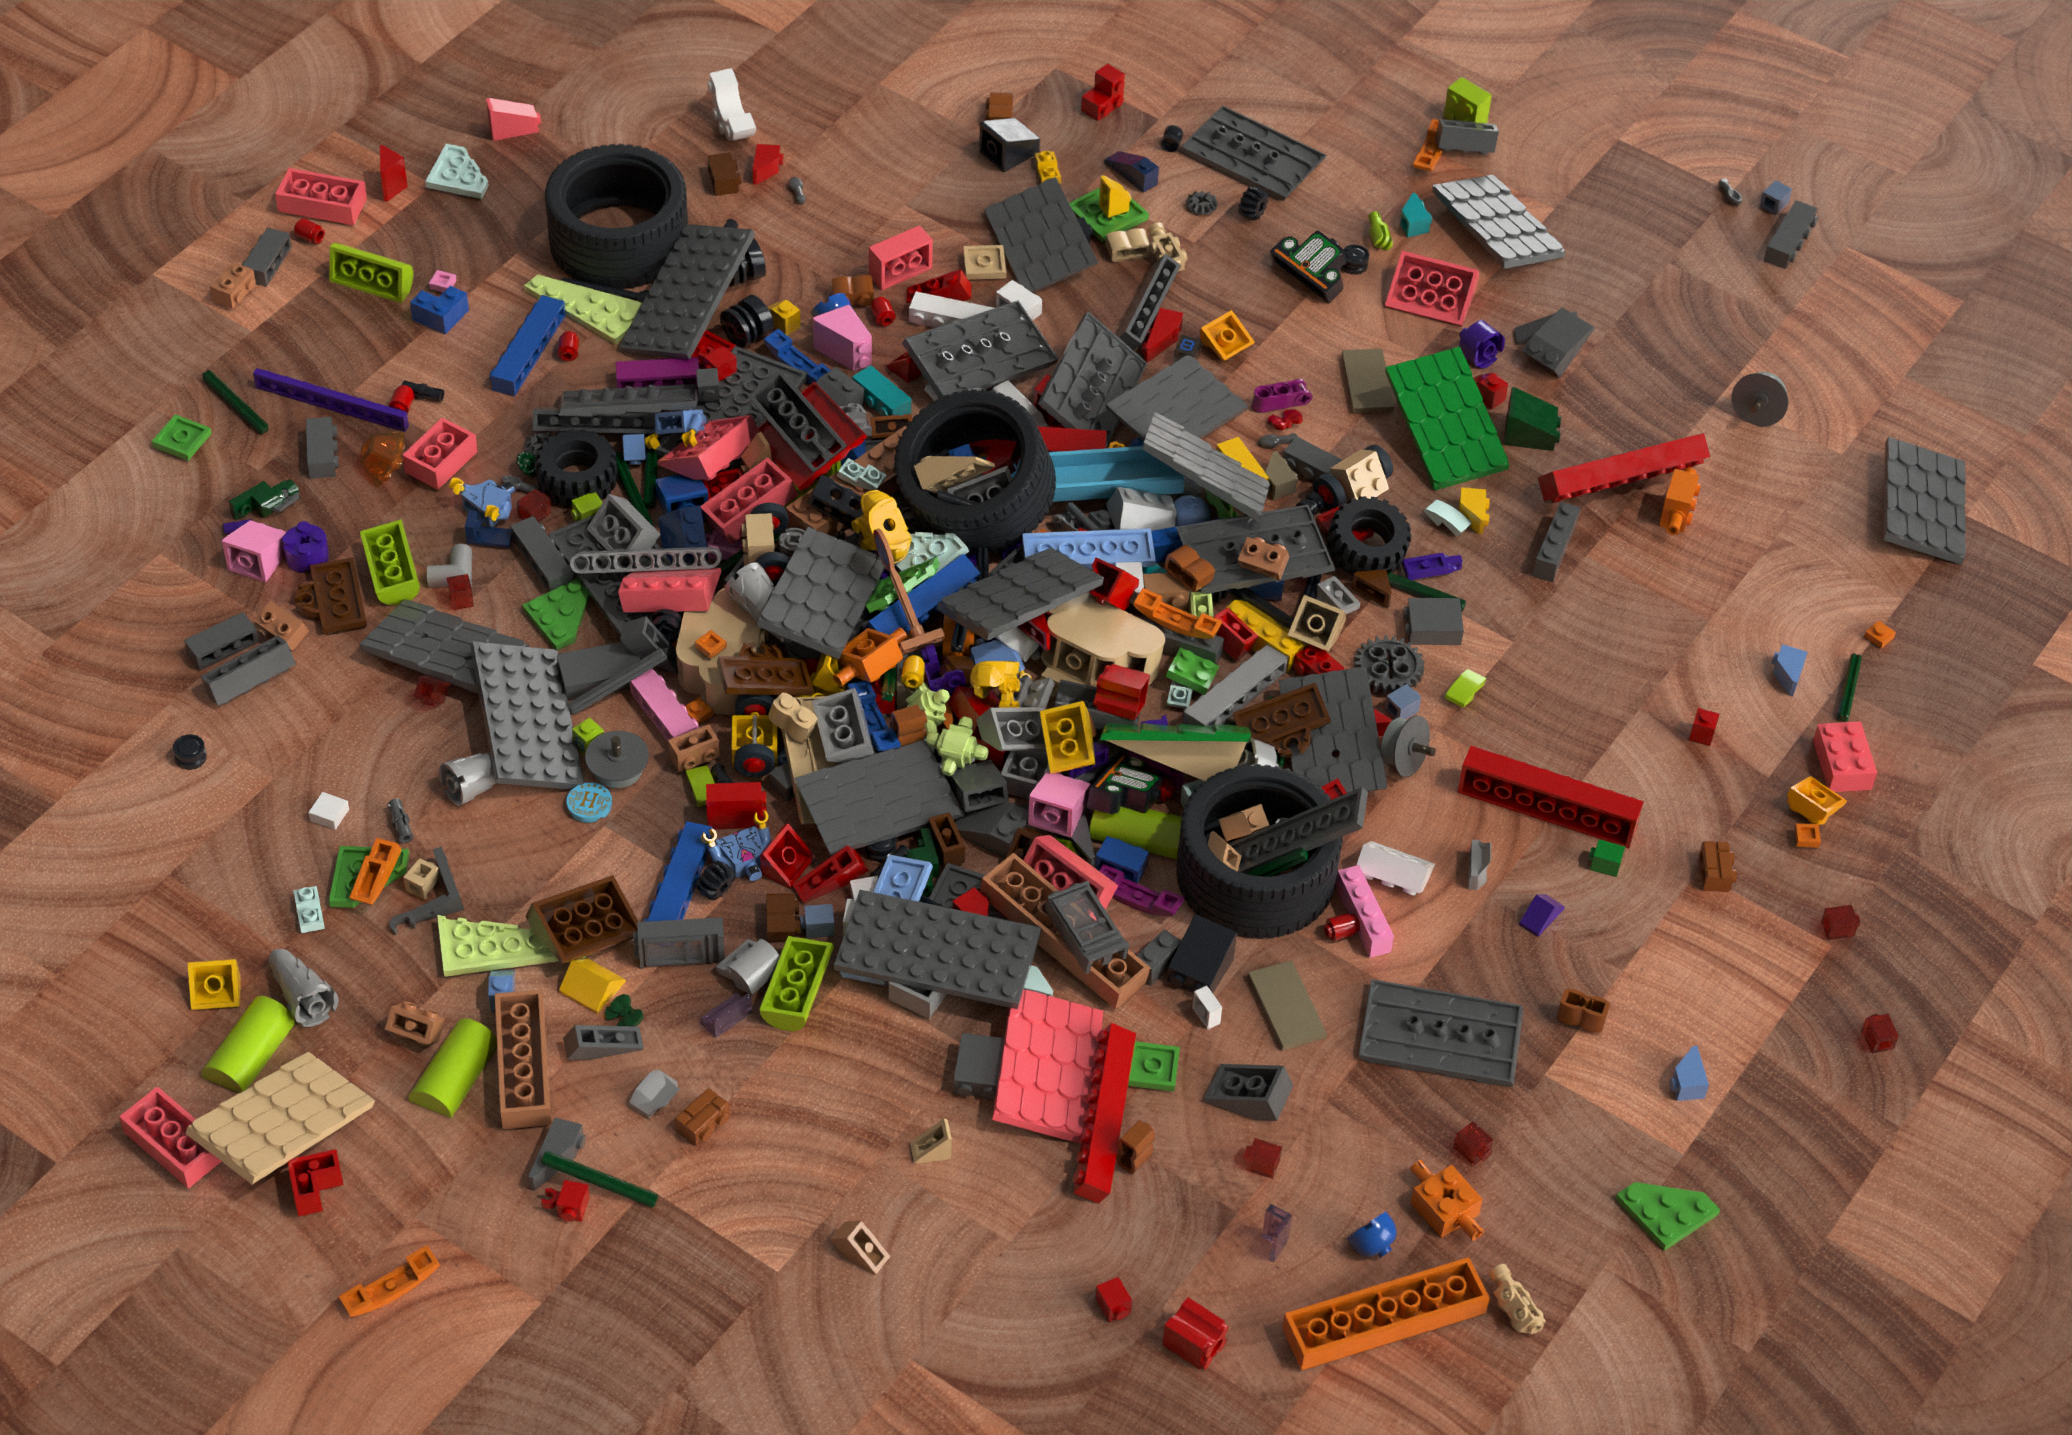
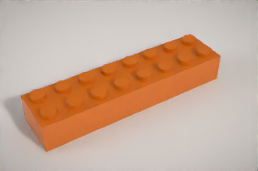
[1282,1257,1490,1371]

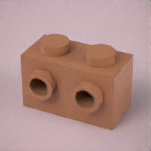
[210,262,256,309]
[1238,537,1289,580]
[254,600,309,651]
[668,724,720,772]
[385,1001,445,1046]

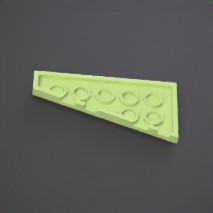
[524,275,642,345]
[437,915,586,977]

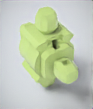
[906,682,949,735]
[926,717,989,776]

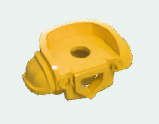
[852,490,912,564]
[970,661,1020,708]

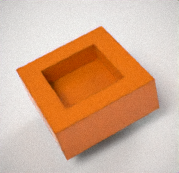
[1864,621,1896,649]
[695,630,727,659]
[685,697,713,725]
[1794,823,1821,848]

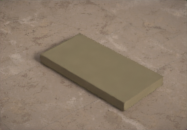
[1342,349,1394,413]
[1248,961,1327,1051]

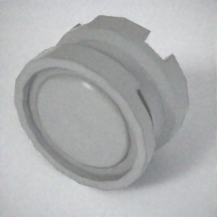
[779,528,805,559]

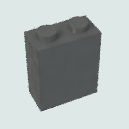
[1403,598,1464,645]
[949,759,1009,812]
[953,1033,1004,1099]

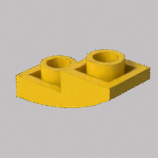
[1035,151,1061,184]

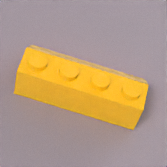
[1226,600,1310,673]

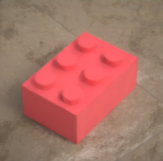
[869,225,933,291]
[402,417,478,490]
[1813,721,1877,792]

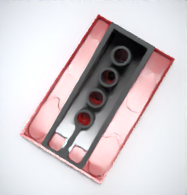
[748,369,867,491]

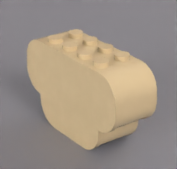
[676,588,770,715]
[1041,592,1165,687]

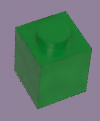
[1588,839,1625,877]

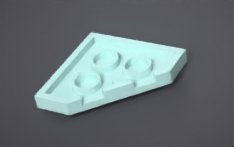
[425,144,489,199]
[894,532,969,588]

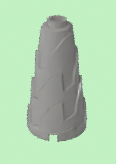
[725,562,792,643]
[439,752,496,806]
[268,949,339,1027]

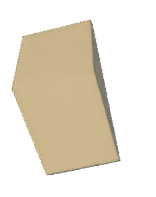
[910,1118,952,1164]

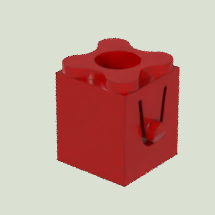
[1087,557,1139,611]
[1093,664,1150,720]
[1162,1297,1229,1370]

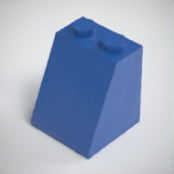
[655,474,708,523]

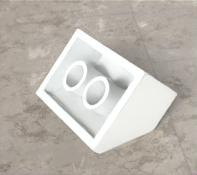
[1356,841,1435,895]

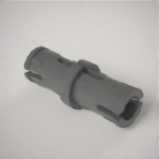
[387,799,414,843]

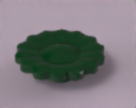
[516,451,537,477]

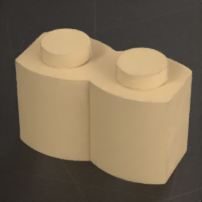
[1105,228,1151,262]
[768,692,818,743]

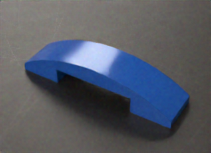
[764,329,830,384]
[847,681,901,751]

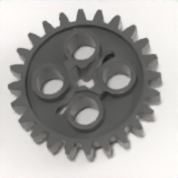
[1353,635,1425,695]

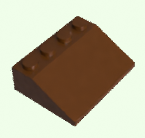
[525,875,639,964]

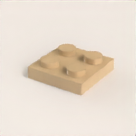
[963,245,1006,280]

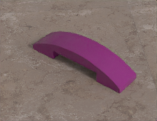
[1099,865,1184,916]

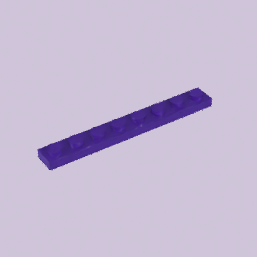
[253,368,409,432]

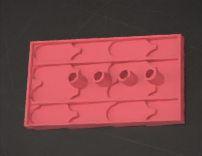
[992,989,1103,1144]

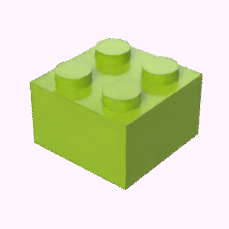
[1443,77,1492,123]

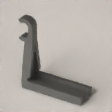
[389,847,464,935]

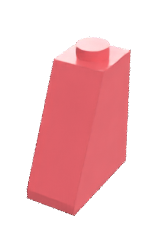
[486,98,541,141]

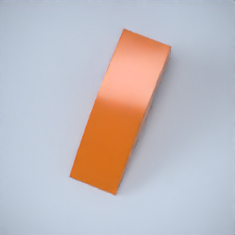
[349,837,402,905]

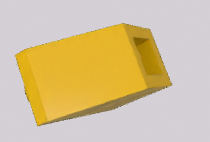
[1458,487,1490,534]

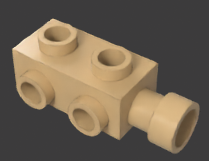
[1148,222,1187,271]
[1489,1264,1546,1334]

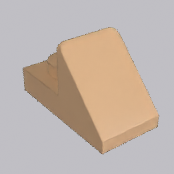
[1218,804,1269,841]

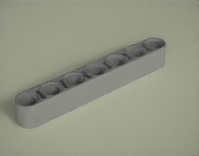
[570,547,722,573]

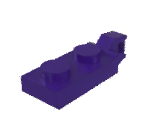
[1402,553,1463,580]

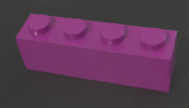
[616,357,699,389]

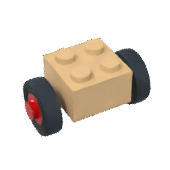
[1313,444,1393,510]
[742,503,790,586]

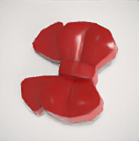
[1268,409,1303,430]

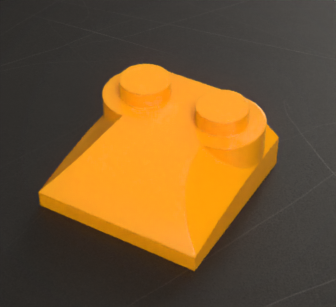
[1199,310,1255,362]
[1787,776,1847,825]

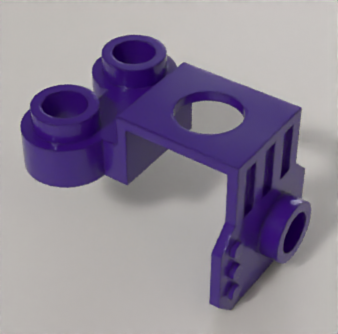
[921,644,967,696]

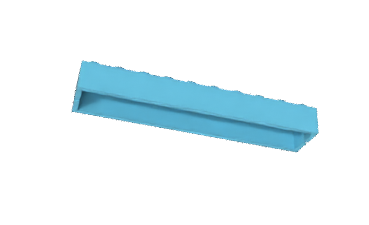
[978,446,1184,502]

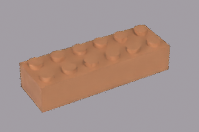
[495,989,552,1129]

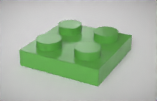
[152,414,212,461]
[1165,648,1220,695]
[1128,1041,1180,1092]

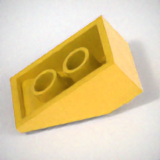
[1040,701,1095,774]

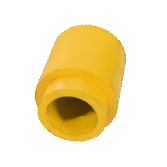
[901,655,925,688]

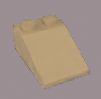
[914,456,995,493]

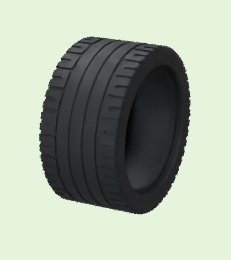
[545,144,688,289]
[894,389,1056,555]
[1176,764,1343,939]

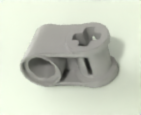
[1052,509,1089,532]

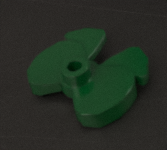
[605,994,644,1027]

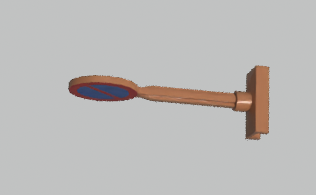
[873,528,945,656]

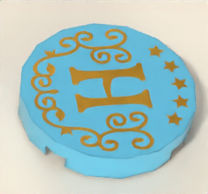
[566,783,612,823]

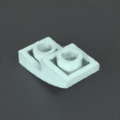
[837,458,887,490]
[1424,499,1472,537]
[1167,680,1193,709]
[293,886,325,933]

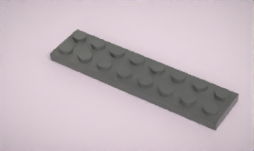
[1229,787,1368,874]

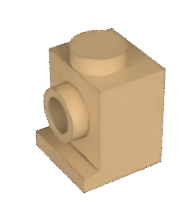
[403,858,440,900]

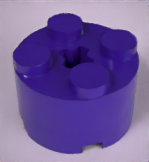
[1458,320,1505,368]
[282,521,329,573]

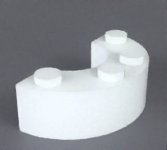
[707,68,756,141]

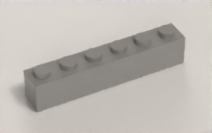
[1183,645,1288,727]

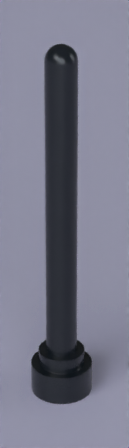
[560,278,649,303]

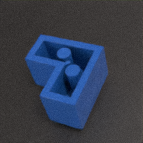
[410,285,469,335]

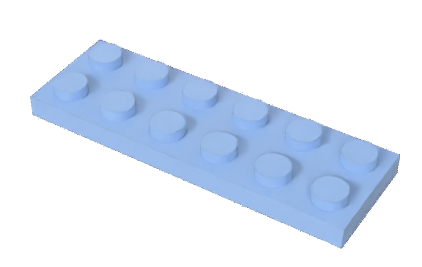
[1022,528,1155,569]
[840,855,933,986]

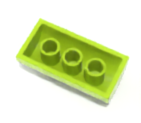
[329,242,413,303]
[360,519,420,605]
[1089,807,1182,859]
[759,936,833,1031]
[201,996,295,1093]
[409,1019,497,1118]

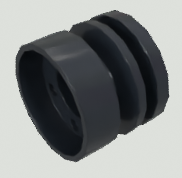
[729,238,766,287]
[720,295,774,348]

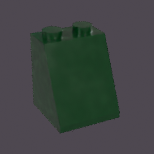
[1504,387,1561,451]

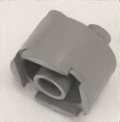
[1237,738,1279,767]

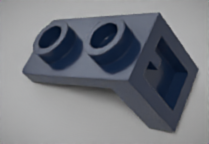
[465,511,512,548]

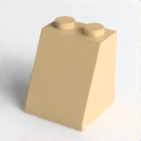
[1288,595,1346,652]

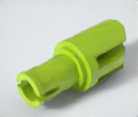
[1368,211,1393,250]

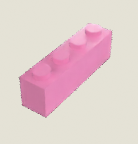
[630,668,699,742]
[1335,865,1394,958]

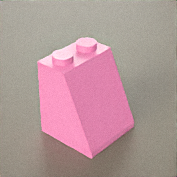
[813,305,872,371]
[222,520,286,582]
[1028,771,1090,838]

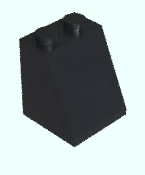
[979,118,1040,172]
[1167,914,1237,994]

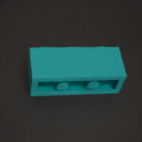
[852,365,911,416]

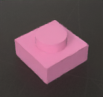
[429,270,456,292]

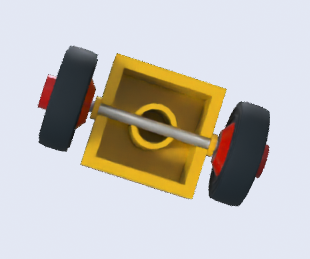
[732,694,778,778]

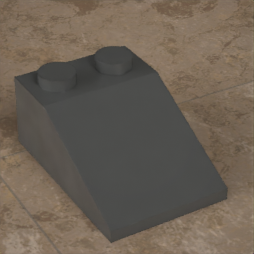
[1522,307,1595,378]
[816,367,864,407]
[955,803,1032,858]
[1204,1064,1293,1121]

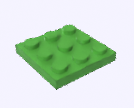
[1069,187,1149,243]

